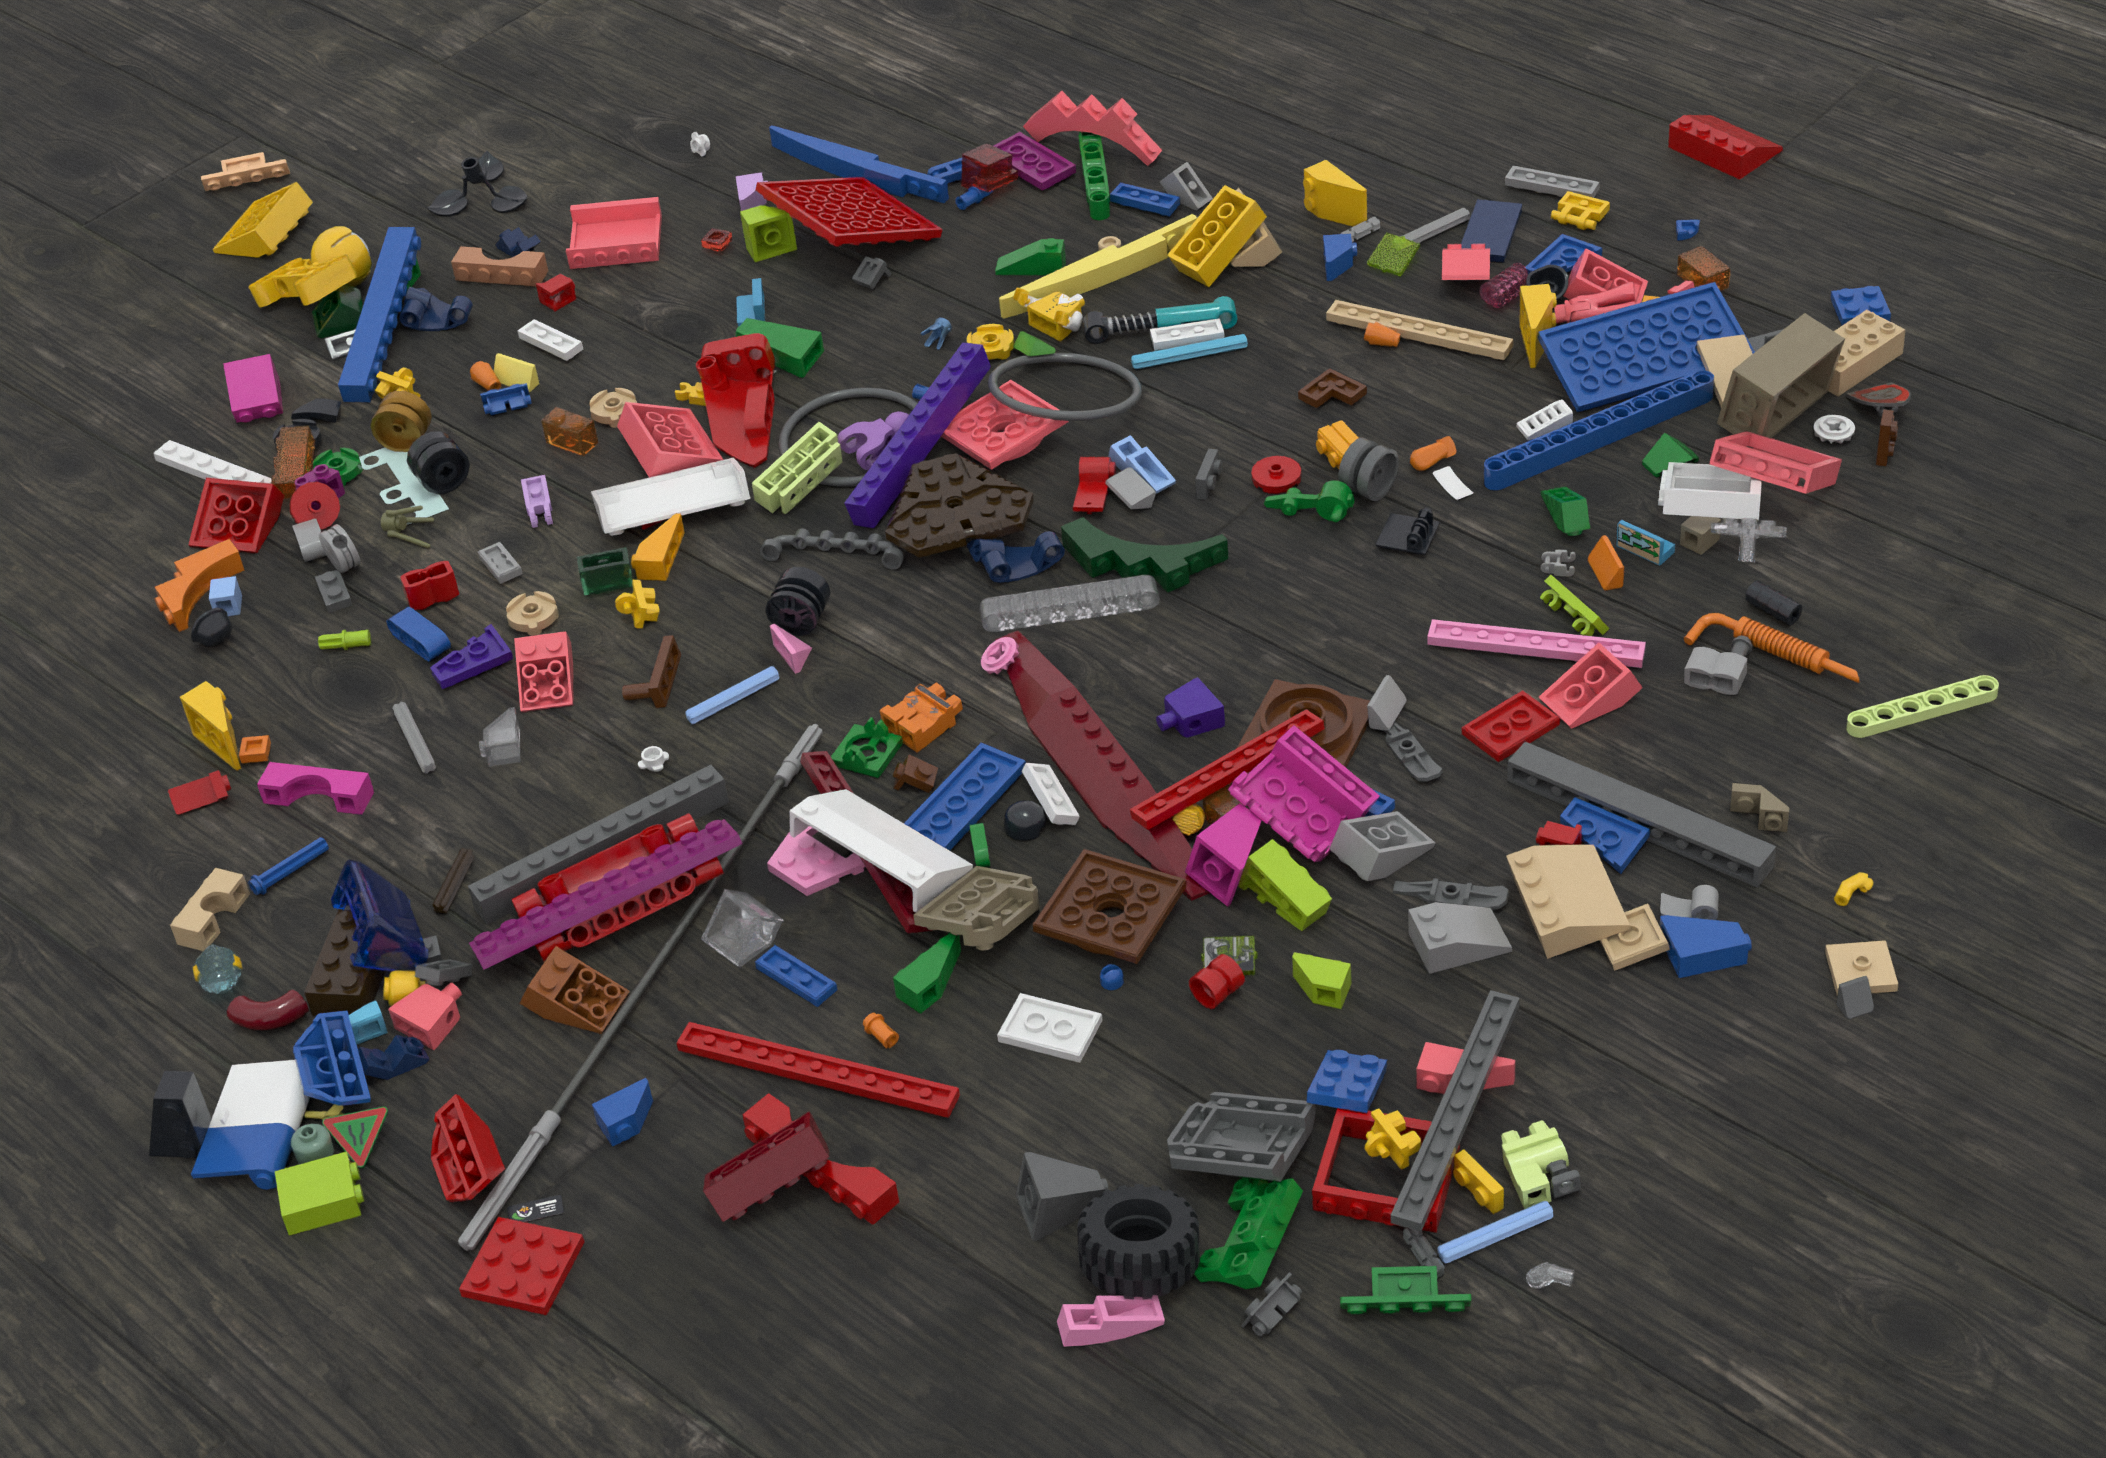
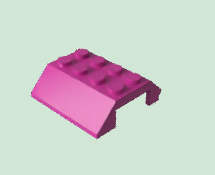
[1228,726,1380,862]

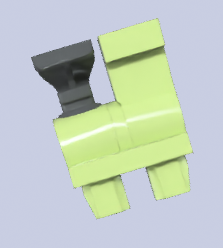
[1501,1120,1581,1209]

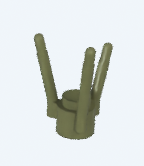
[381,505,434,548]

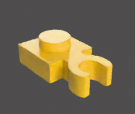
[675,382,706,406]

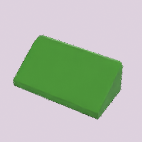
[1013,331,1056,356]

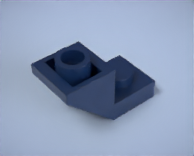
[495,227,541,257]
[358,1035,429,1080]

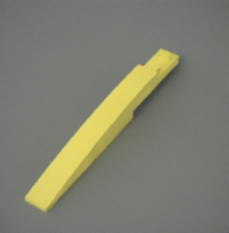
[999,214,1198,319]

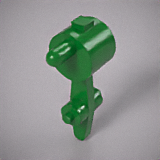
[1264,481,1355,522]

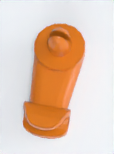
[1410,436,1456,471]

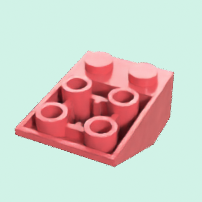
[514,632,573,712]

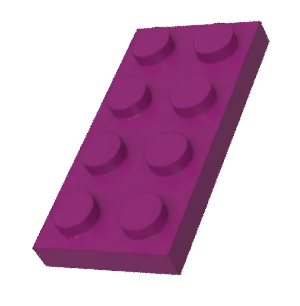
[986,132,1076,190]

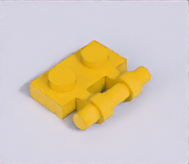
[1551,191,1610,230]

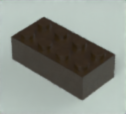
[304,909,399,1016]

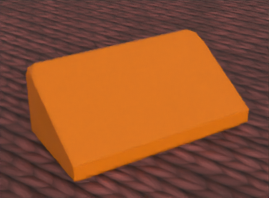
[1588,535,1624,591]

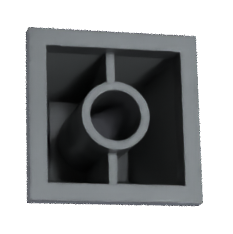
[1016,1152,1108,1241]

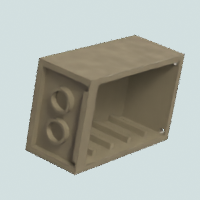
[1717,313,1845,438]

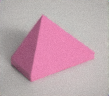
[770,624,812,674]

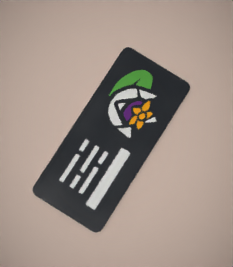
[507,1195,564,1222]

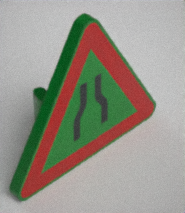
[322,1106,388,1168]

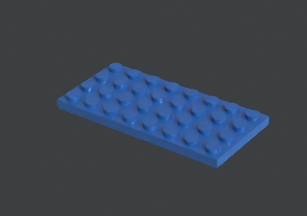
[1538,282,1755,412]

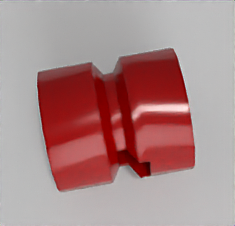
[1189,954,1245,1009]

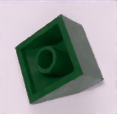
[312,283,363,338]

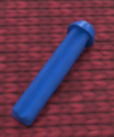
[248,837,329,895]

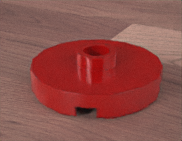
[1251,456,1302,494]
[290,482,340,530]

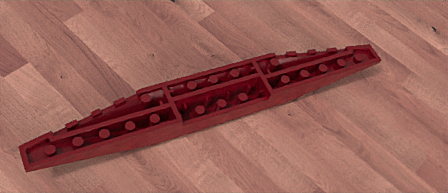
[995,631,1210,901]

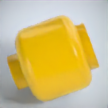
[383,970,425,1007]

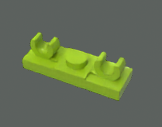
[1540,575,1609,636]

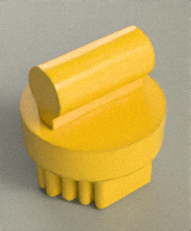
[1173,803,1205,836]

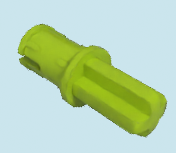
[318,630,371,650]

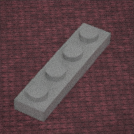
[1505,166,1599,198]

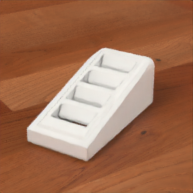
[1517,400,1573,441]

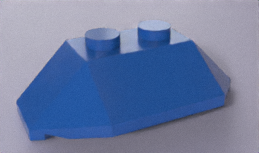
[293,1011,371,1106]

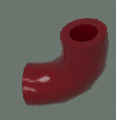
[227,989,309,1030]

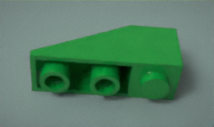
[893,932,961,1014]

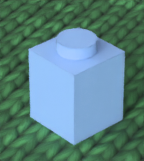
[209,576,242,616]

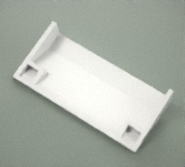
[591,458,750,536]
[790,789,973,912]

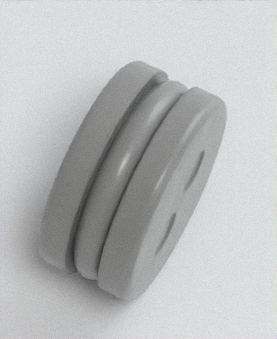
[319,524,360,573]

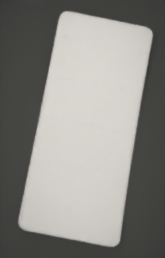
[1433,466,1474,499]

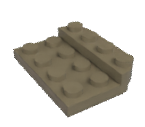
[914,866,1040,950]

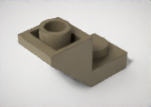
[1730,783,1789,832]

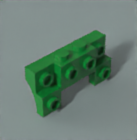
[1194,1178,1303,1289]

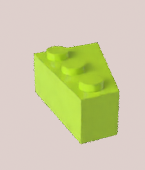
[1238,839,1332,931]

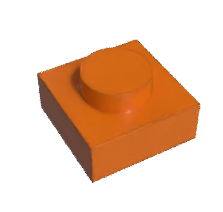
[239,735,271,763]

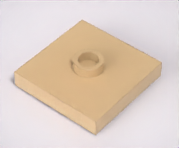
[1599,904,1670,971]
[1825,941,1898,996]

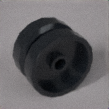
[406,431,470,494]

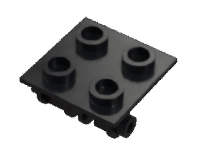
[1376,507,1440,555]

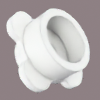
[690,132,710,156]
[638,746,669,772]

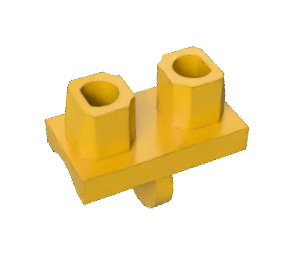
[375,368,421,399]
[615,580,659,628]
[1365,1109,1421,1169]

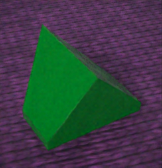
[1642,433,1699,478]

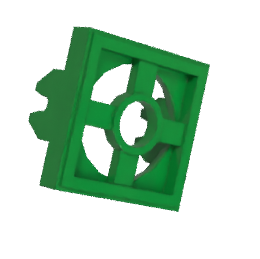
[831,717,903,778]

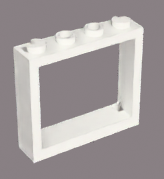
[1658,462,1762,520]

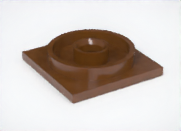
[1236,679,1371,768]
[1033,849,1187,964]

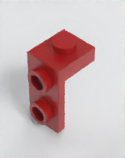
[168,770,232,815]

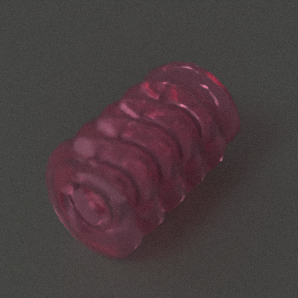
[1479,262,1528,309]

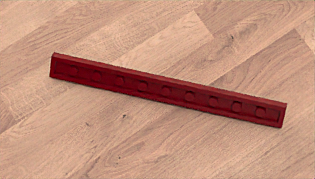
[800,751,933,933]

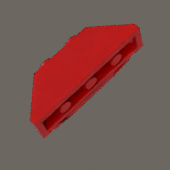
[431,1094,505,1202]

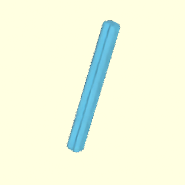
[1131,334,1248,369]

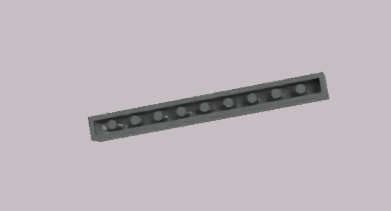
[1507,742,1776,888]
[468,765,729,925]

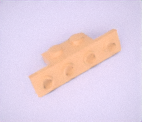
[201,152,290,191]

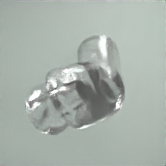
[1526,1262,1575,1289]

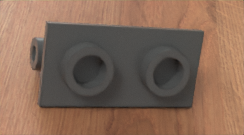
[1241,1272,1302,1336]

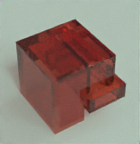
[961,143,1018,192]

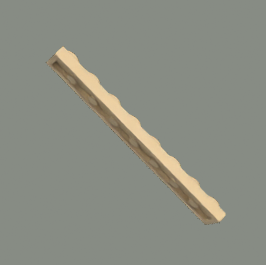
[1326,300,1513,360]

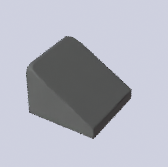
[1837,976,1874,1019]

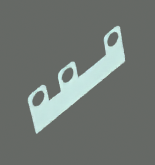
[359,448,449,525]

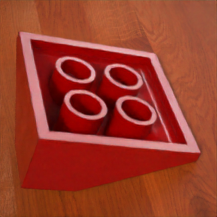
[188,477,284,553]

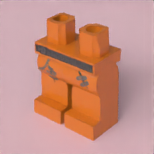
[880,683,963,753]

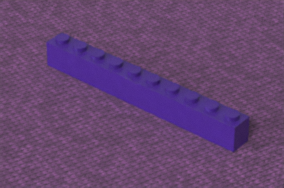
[844,342,991,528]

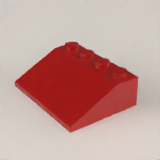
[1668,115,1783,180]

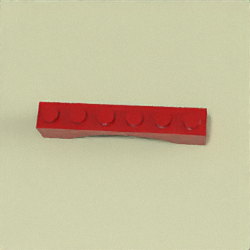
[742,1093,899,1225]

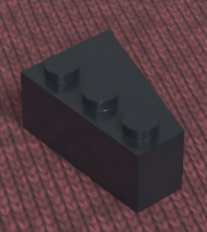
[149,1071,212,1158]

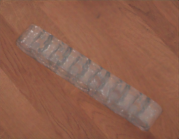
[979,575,1160,632]

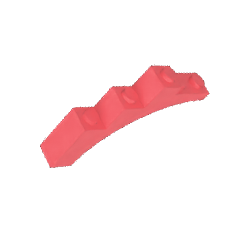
[1023,91,1162,166]

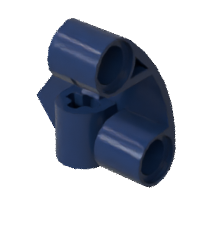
[399,287,473,331]
[967,531,1065,583]

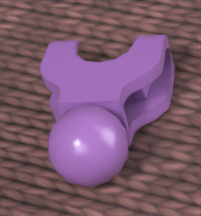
[838,411,909,470]

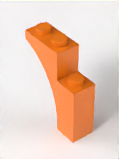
[154,539,244,632]

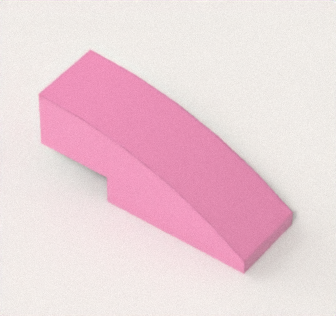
[1057,1295,1165,1347]

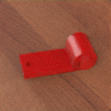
[1073,457,1116,514]

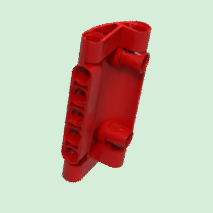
[511,813,724,961]

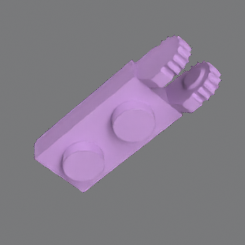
[521,475,553,528]

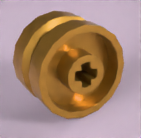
[370,391,432,452]

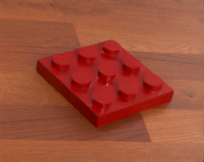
[459,1217,584,1315]

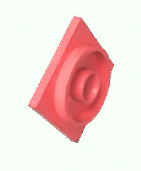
[941,380,1069,470]

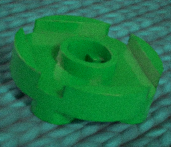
[313,448,363,487]

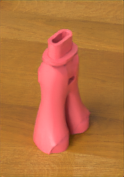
[1554,282,1636,324]

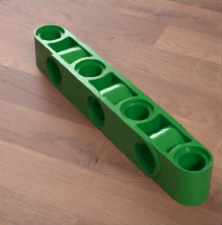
[1078,131,1110,220]

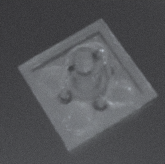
[1711,518,1787,562]

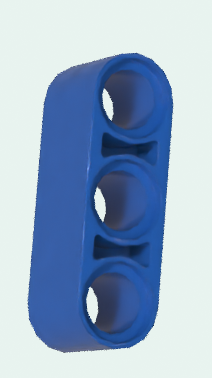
[386,607,451,661]

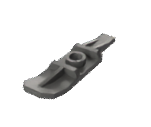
[1383,722,1443,781]
[1393,878,1510,910]

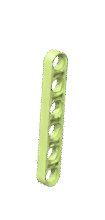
[1846,675,1999,738]

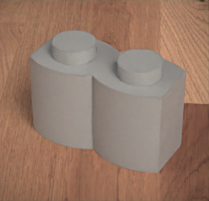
[1684,647,1747,695]

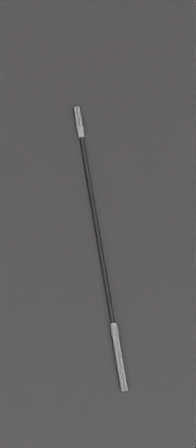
[458,724,823,1251]

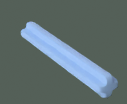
[685,666,779,724]
[1437,1201,1553,1263]

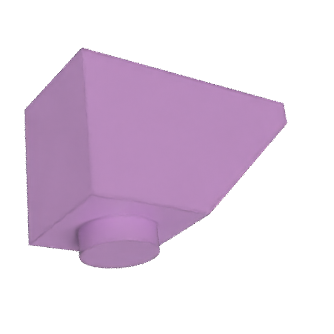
[736,172,768,211]

